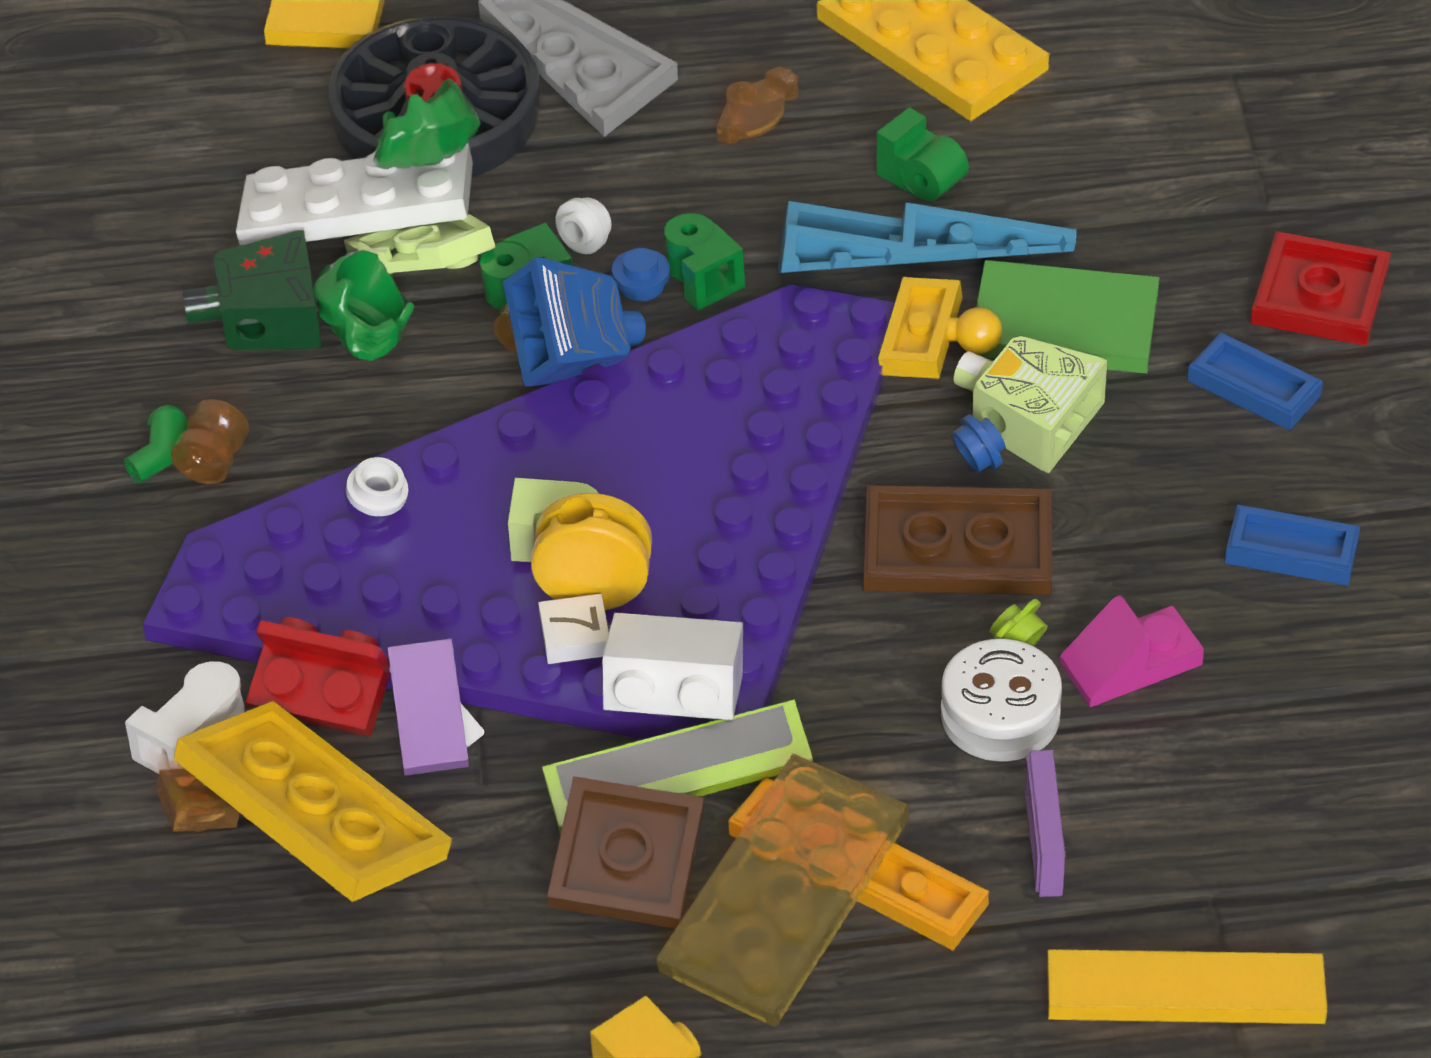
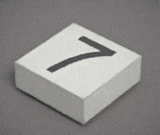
[538,594,609,664]

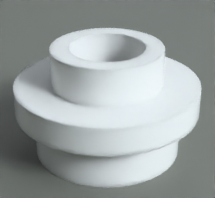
[556,198,611,254]
[346,457,408,516]

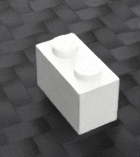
[603,613,743,720]

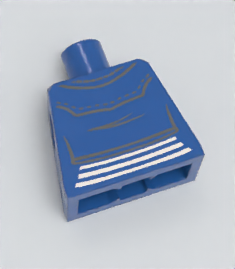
[503,258,646,386]

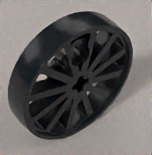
[328,16,540,177]

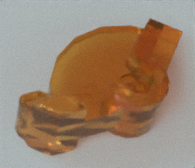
[717,67,798,145]

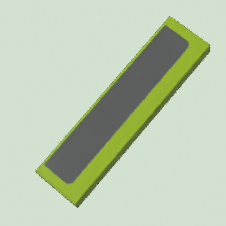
[542,700,813,834]

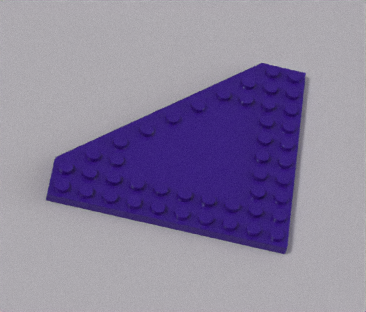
[143,284,895,740]

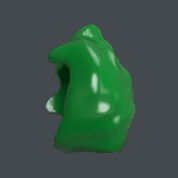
[373,78,481,169]
[313,250,414,361]

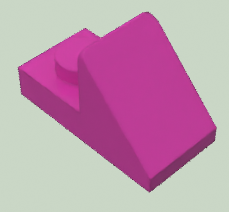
[1060,595,1204,707]

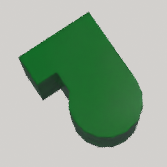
[877,107,969,202]
[664,213,745,311]
[480,222,573,311]

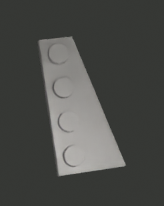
[478,0,678,137]

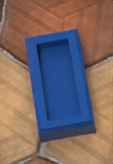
[1188,332,1323,431]
[1225,504,1361,586]

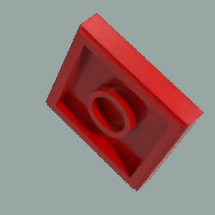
[1251,231,1391,346]

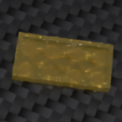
[656,753,910,1028]

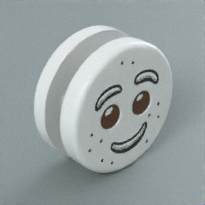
[941,639,1062,762]

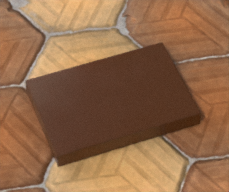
[864,485,1052,595]

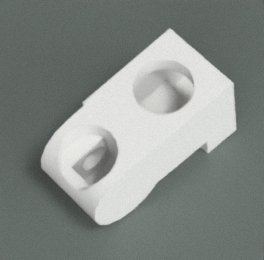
[125,662,245,787]

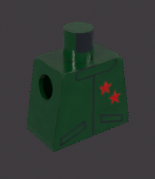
[183,230,322,351]

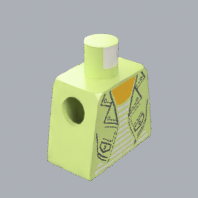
[954,336,1107,473]

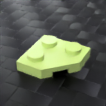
[344,214,496,274]

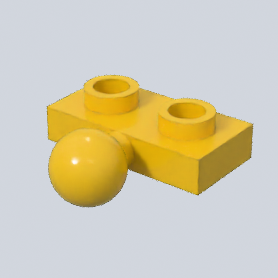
[878,277,1002,379]

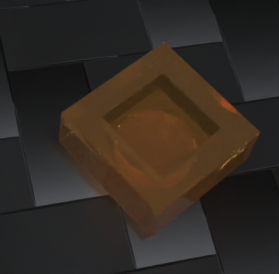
[156,768,240,832]

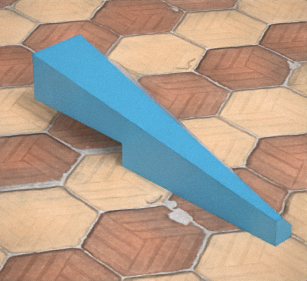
[777,201,1077,273]

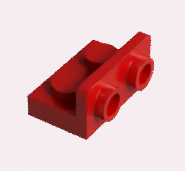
[245,617,390,737]

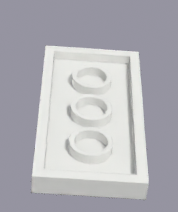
[236,143,473,246]

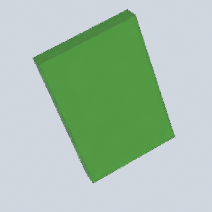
[977,260,1160,374]

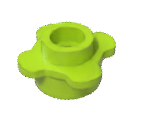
[989,599,1048,646]

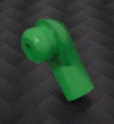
[123,405,189,484]

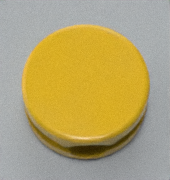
[531,493,652,610]

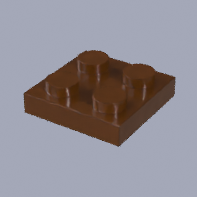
[547,776,704,929]

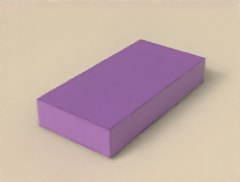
[388,639,469,776]
[1025,750,1065,897]

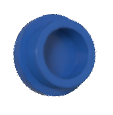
[612,248,670,301]
[951,414,1006,473]

